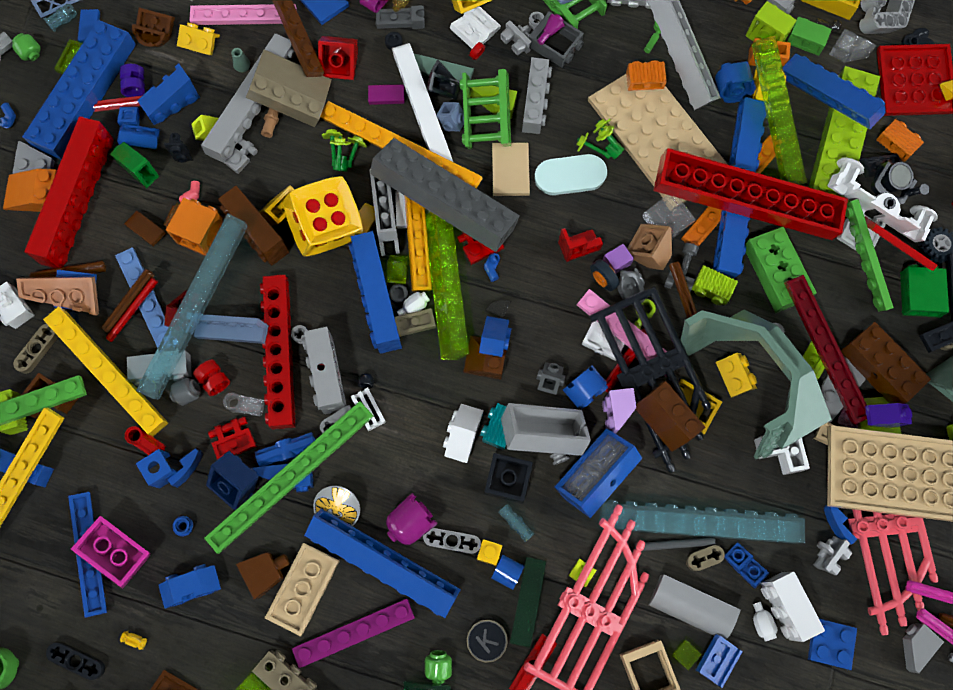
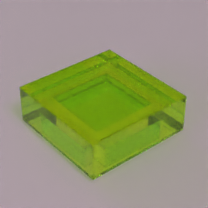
[671,640,702,671]

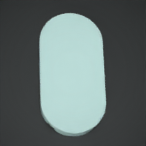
[535,154,607,195]

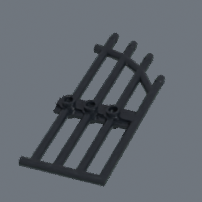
[589,286,711,473]

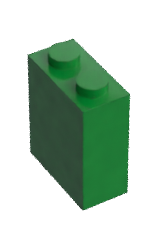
[900,265,949,318]

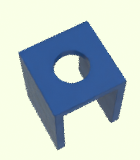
[136,449,178,488]

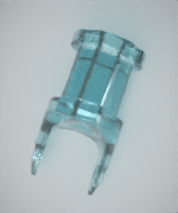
[43,4,77,32]

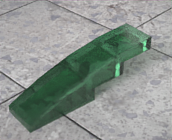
[510,557,546,648]

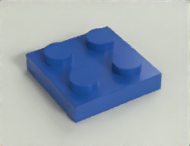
[808,619,857,670]

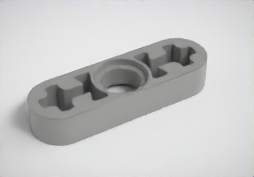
[423,528,481,554]

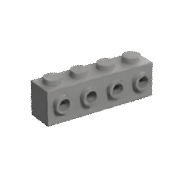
[522,57,552,134]

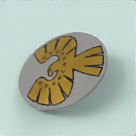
[313,485,360,526]

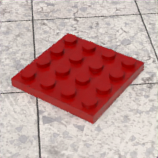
[877,44,953,116]

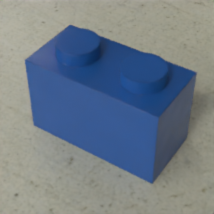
[479,316,512,357]

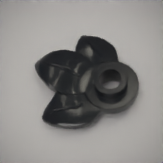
[901,28,935,45]

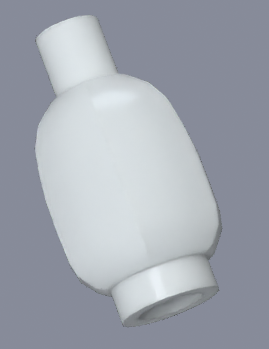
[397,291,430,316]
[753,602,778,642]

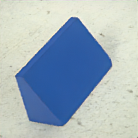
[119,123,160,149]

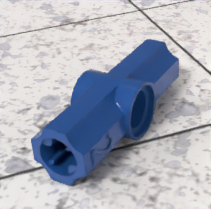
[255,432,315,467]

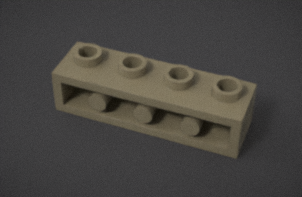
[252,650,317,690]

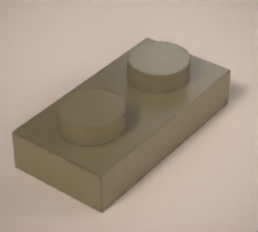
[394,308,436,337]

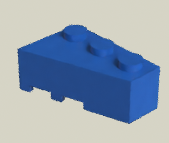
[137,63,200,125]

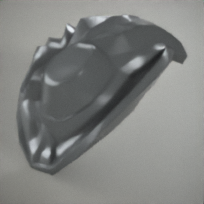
[617,268,645,305]

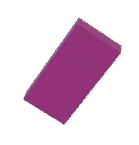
[368,84,405,105]

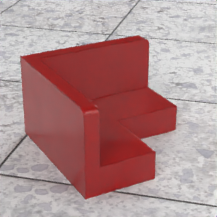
[558,228,603,262]

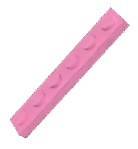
[190,4,297,25]
[576,289,667,377]

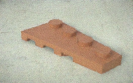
[16,277,99,315]

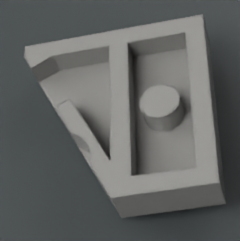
[13,141,55,174]

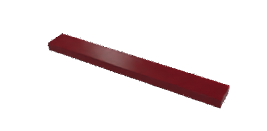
[784,275,867,425]

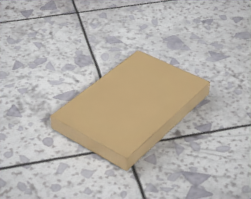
[492,143,530,196]

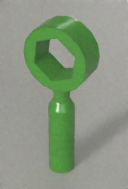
[644,21,661,53]

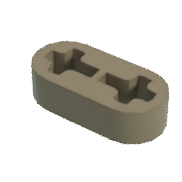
[686,545,725,571]

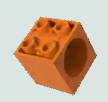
[166,198,226,258]

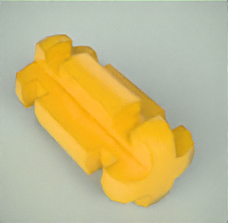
[120,631,147,650]

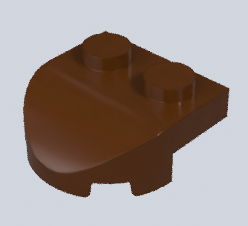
[132,8,175,47]

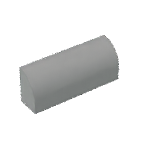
[648,574,741,640]

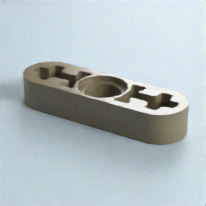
[13,324,58,374]

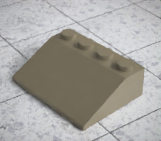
[246,49,332,127]

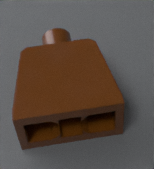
[236,552,290,599]

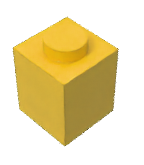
[477,539,502,566]

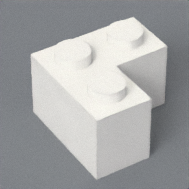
[443,404,484,463]
[754,436,810,475]

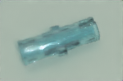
[498,504,535,542]

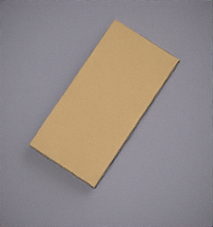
[265,543,340,636]

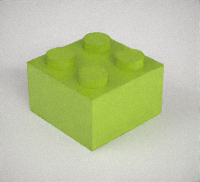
[746,1,797,42]

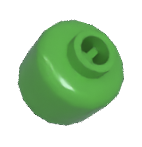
[12,33,41,61]
[425,650,452,684]

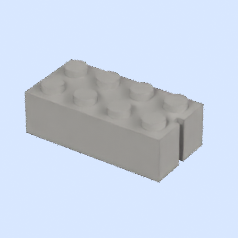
[501,403,591,456]

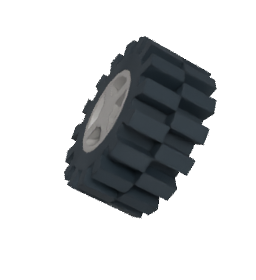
[918,227,953,264]

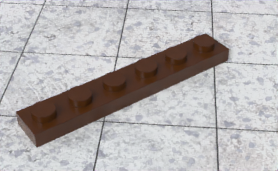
[272,0,324,77]

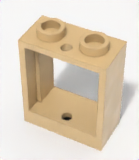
[619,640,680,690]

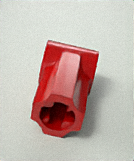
[125,426,166,455]

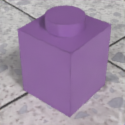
[603,244,634,274]

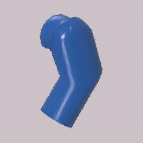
[0,103,16,128]
[484,253,500,282]

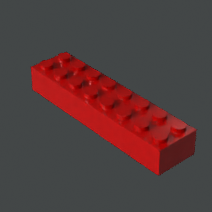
[24,116,113,268]

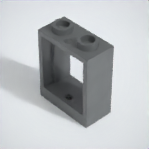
[529,11,584,68]

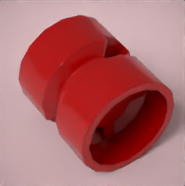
[193,359,230,396]

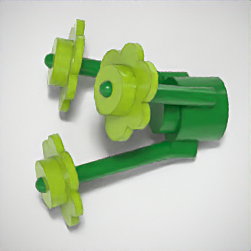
[576,119,624,159]
[322,129,367,172]

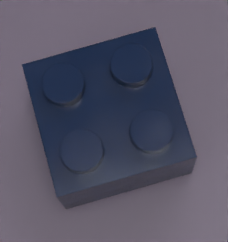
[206,451,259,510]

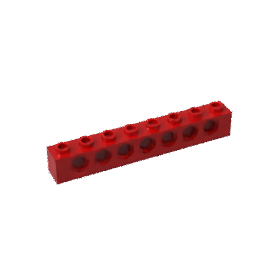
[260,275,296,430]

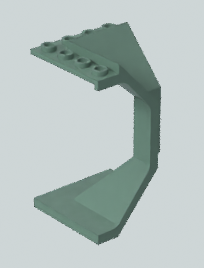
[681,310,832,459]

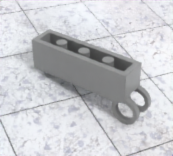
[370,169,400,256]

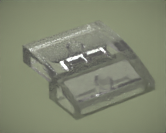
[642,195,696,239]

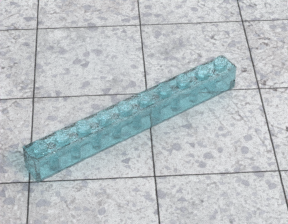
[136,213,248,400]
[599,500,805,544]

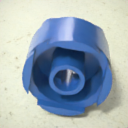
[715,61,756,103]
[563,365,609,409]

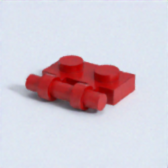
[457,232,504,265]
[208,416,257,460]

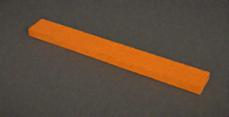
[681,135,784,247]

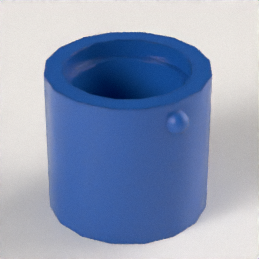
[491,555,525,590]

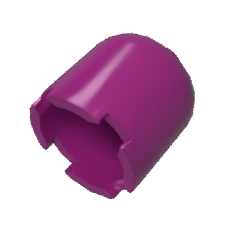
[386,493,438,545]

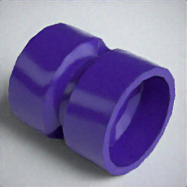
[120,64,145,97]

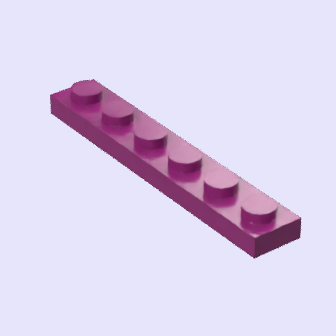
[292,599,415,668]

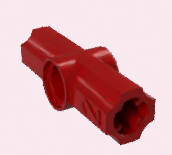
[509,634,557,690]

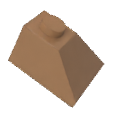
[627,224,672,270]

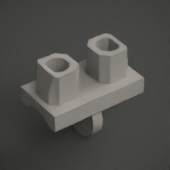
[501,21,532,55]
[813,536,852,575]

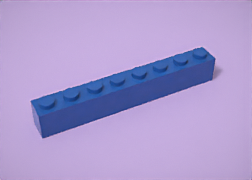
[304,508,461,618]

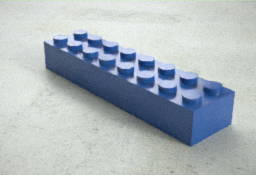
[22,20,136,160]

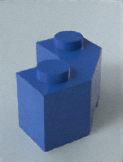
[159,564,221,609]

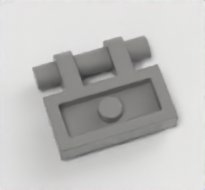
[224,138,258,174]

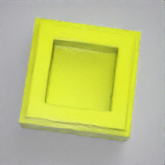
[568,559,597,587]

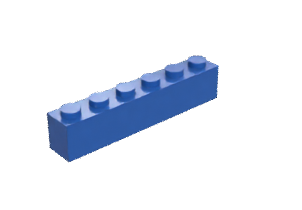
[781,54,886,129]

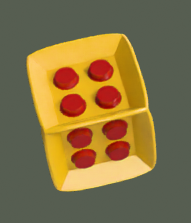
[283,176,363,257]

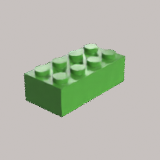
[745,227,817,313]

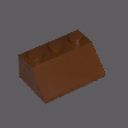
[635,381,706,452]

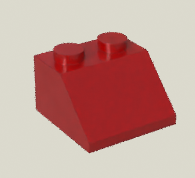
[318,36,358,80]

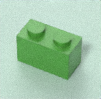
[787,17,832,56]

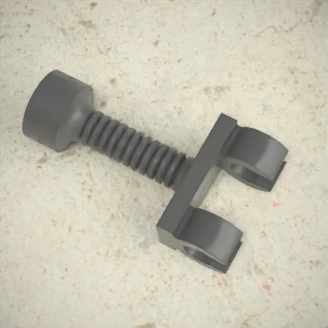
[664,243,699,292]

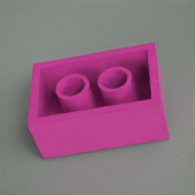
[71,516,151,589]

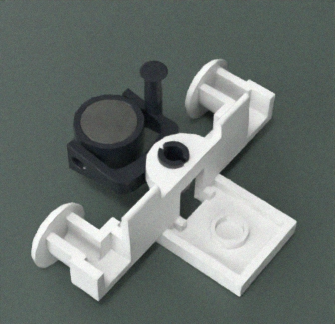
[827,157,938,250]

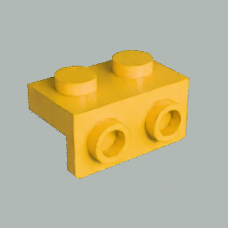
[177,22,220,55]
[716,353,757,398]

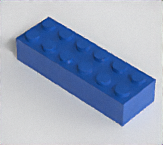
[349,231,402,354]

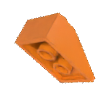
[3,169,57,212]

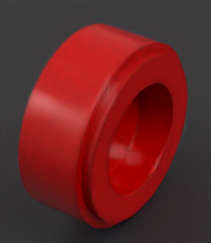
[469,42,485,60]

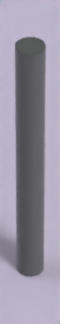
[634,537,715,551]

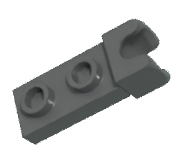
[376,6,425,29]

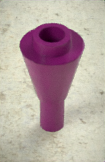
[537,14,564,45]

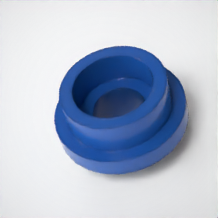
[173,516,194,536]

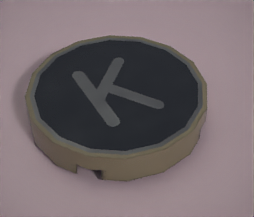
[467,620,508,663]

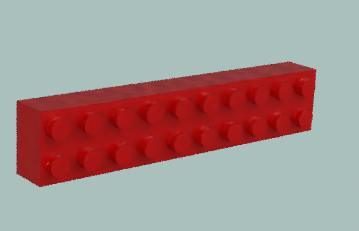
[653,148,848,240]

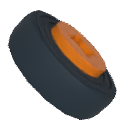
[590,259,619,291]

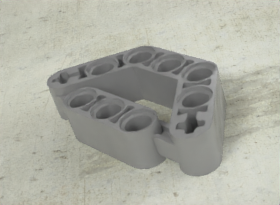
[859,0,915,34]

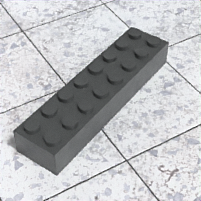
[370,138,520,252]

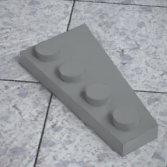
[820,354,866,423]

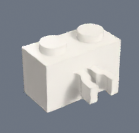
[0,281,35,329]

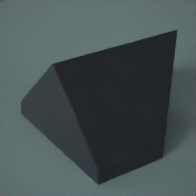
[427,59,460,100]

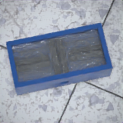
[555,428,642,518]

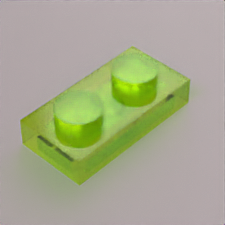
[54,39,83,74]

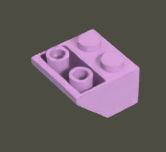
[602,388,636,434]

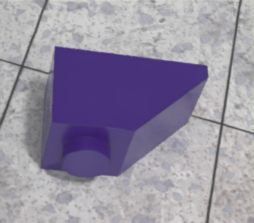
[865,403,912,428]

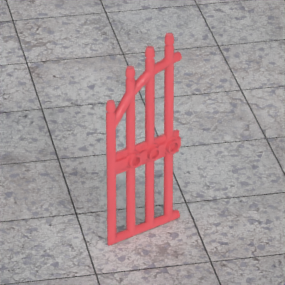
[524,504,649,690]
[848,509,938,635]

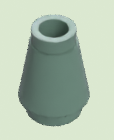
[231,48,250,72]

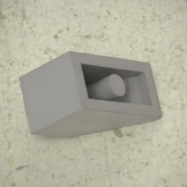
[903,623,944,673]

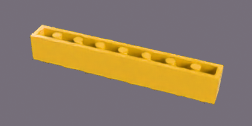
[43,307,168,436]

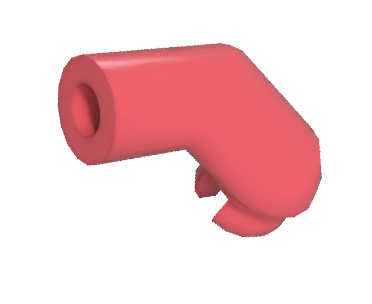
[179,181,200,203]

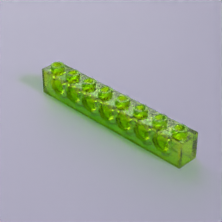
[752,35,807,185]
[426,212,469,360]

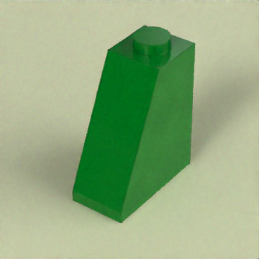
[110,142,159,189]

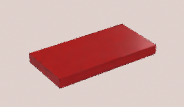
[865,216,938,271]

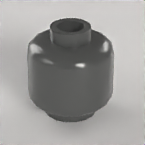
[170,377,201,406]

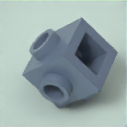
[436,102,464,132]

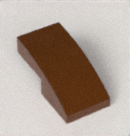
[124,210,166,247]

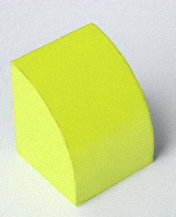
[191,115,219,141]

